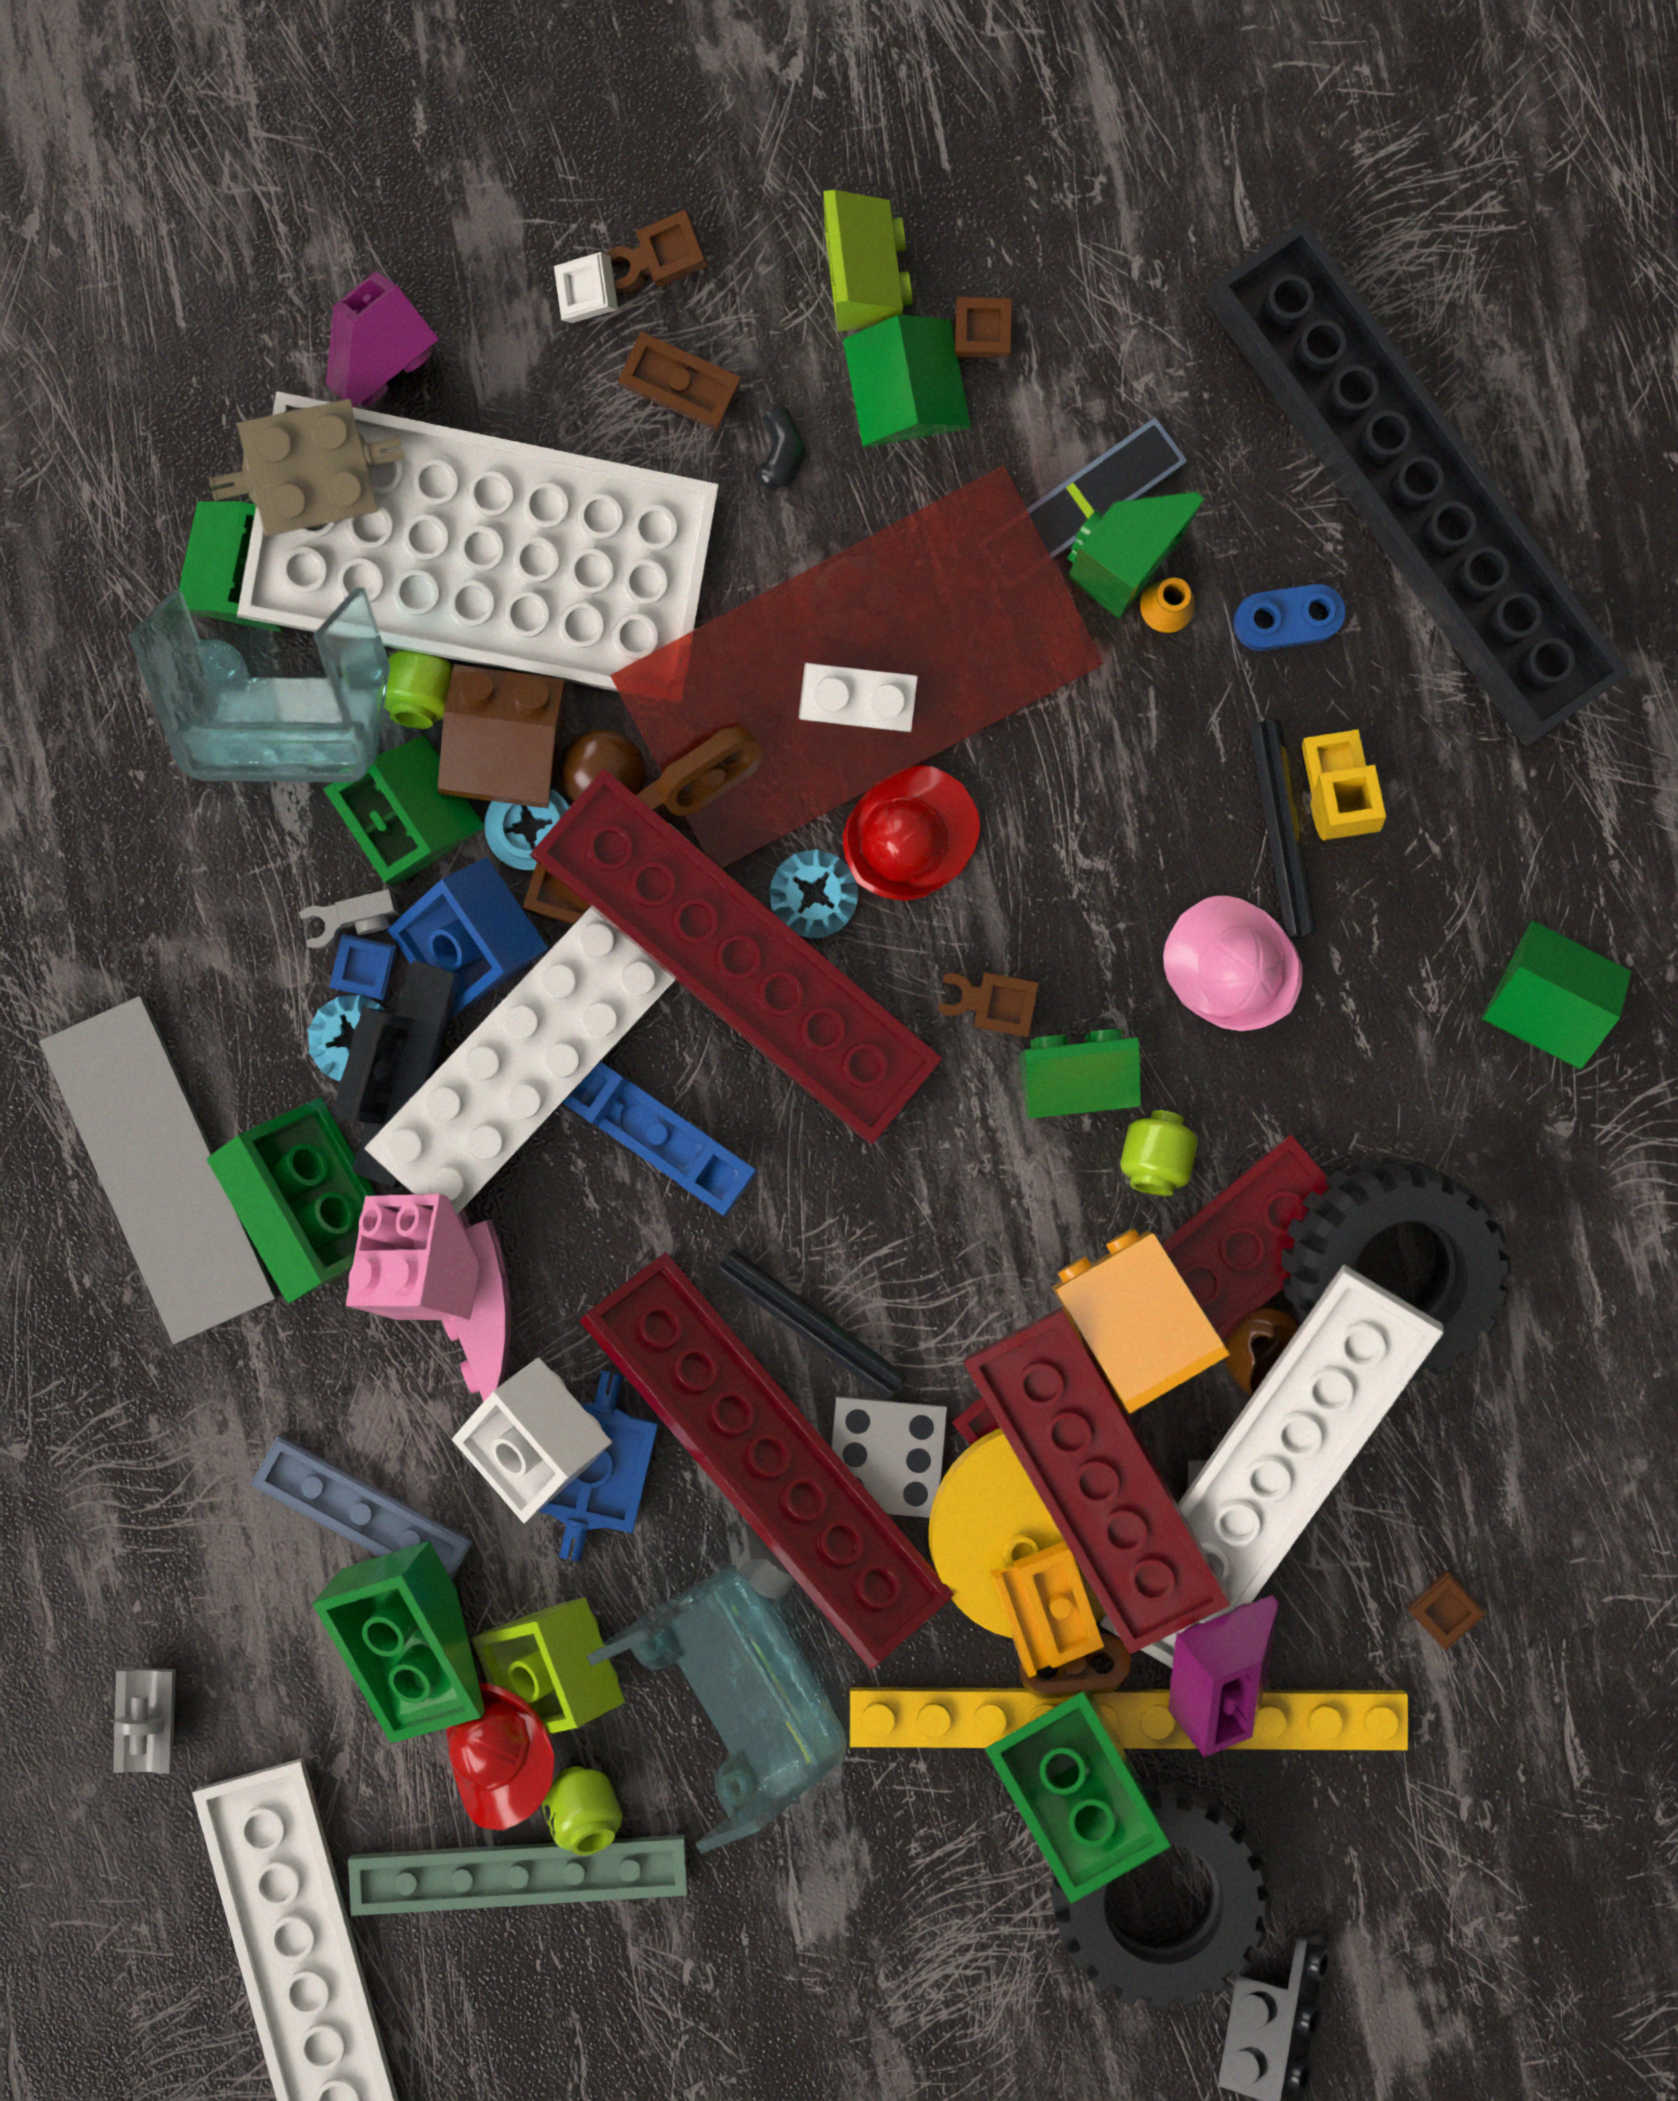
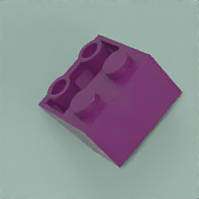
[326,271,439,408]
[1168,1595,1278,1757]

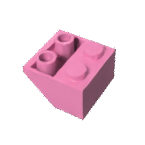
[345,1194,480,1320]

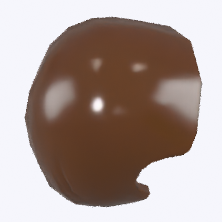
[558,729,646,801]
[1224,1308,1300,1396]

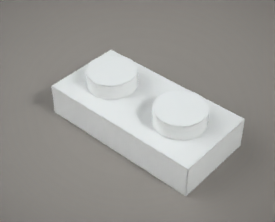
[798,663,918,732]

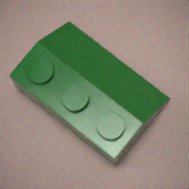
[1067,492,1205,619]
[206,1097,377,1304]

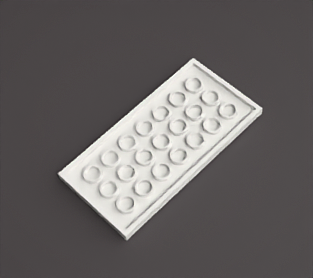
[237,391,718,703]

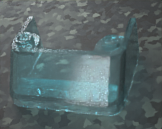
[128,588,390,782]
[586,1565,847,1854]

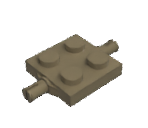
[209,399,405,538]

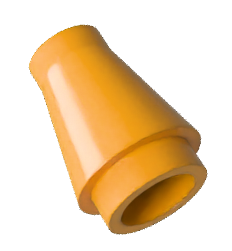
[1140,578,1195,633]

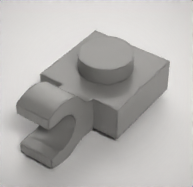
[299,889,402,949]

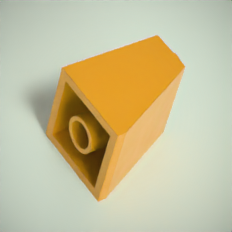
[1051,1228,1229,1413]

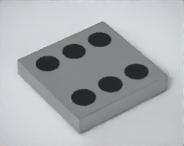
[832,1396,947,1518]

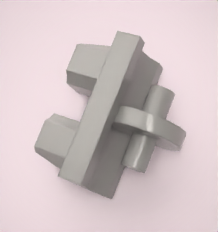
[113,1668,176,1774]

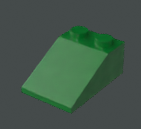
[312,1541,485,1743]
[984,1690,1172,1904]

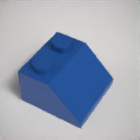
[387,857,549,1020]

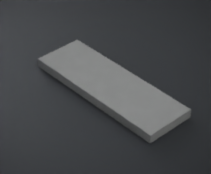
[39,996,278,1345]

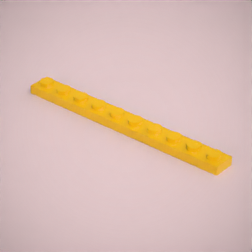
[850,1687,1408,1750]

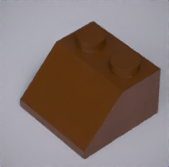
[438,664,566,809]

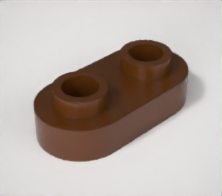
[657,726,764,816]
[1019,1633,1131,1699]

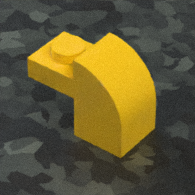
[1302,729,1386,840]

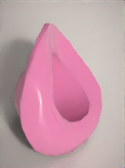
[1163,896,1302,1031]

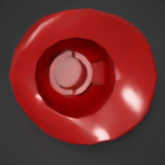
[843,765,980,901]
[446,1683,555,1830]

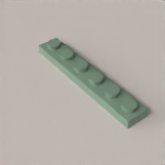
[348,1834,688,1916]

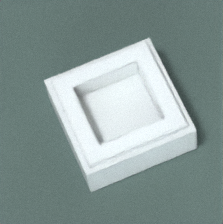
[554,252,618,323]

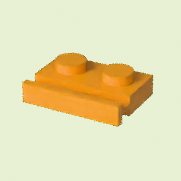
[990,1541,1104,1678]

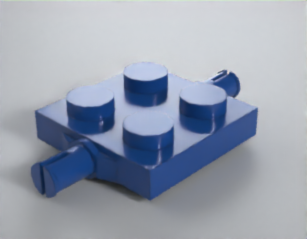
[539,1370,659,1561]

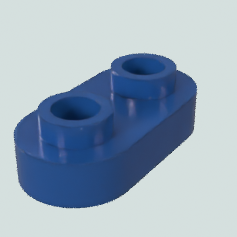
[1233,584,1345,651]

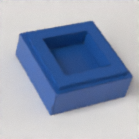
[329,934,398,1001]

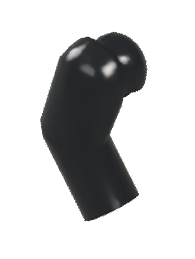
[757,406,806,491]

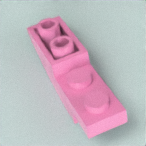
[442,1208,511,1402]

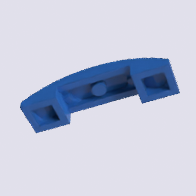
[562,1061,758,1217]

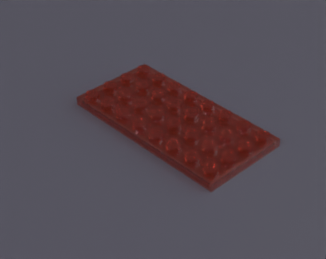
[610,465,1104,869]

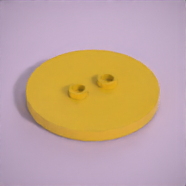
[928,1428,1105,1638]

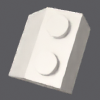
[452,1357,612,1524]

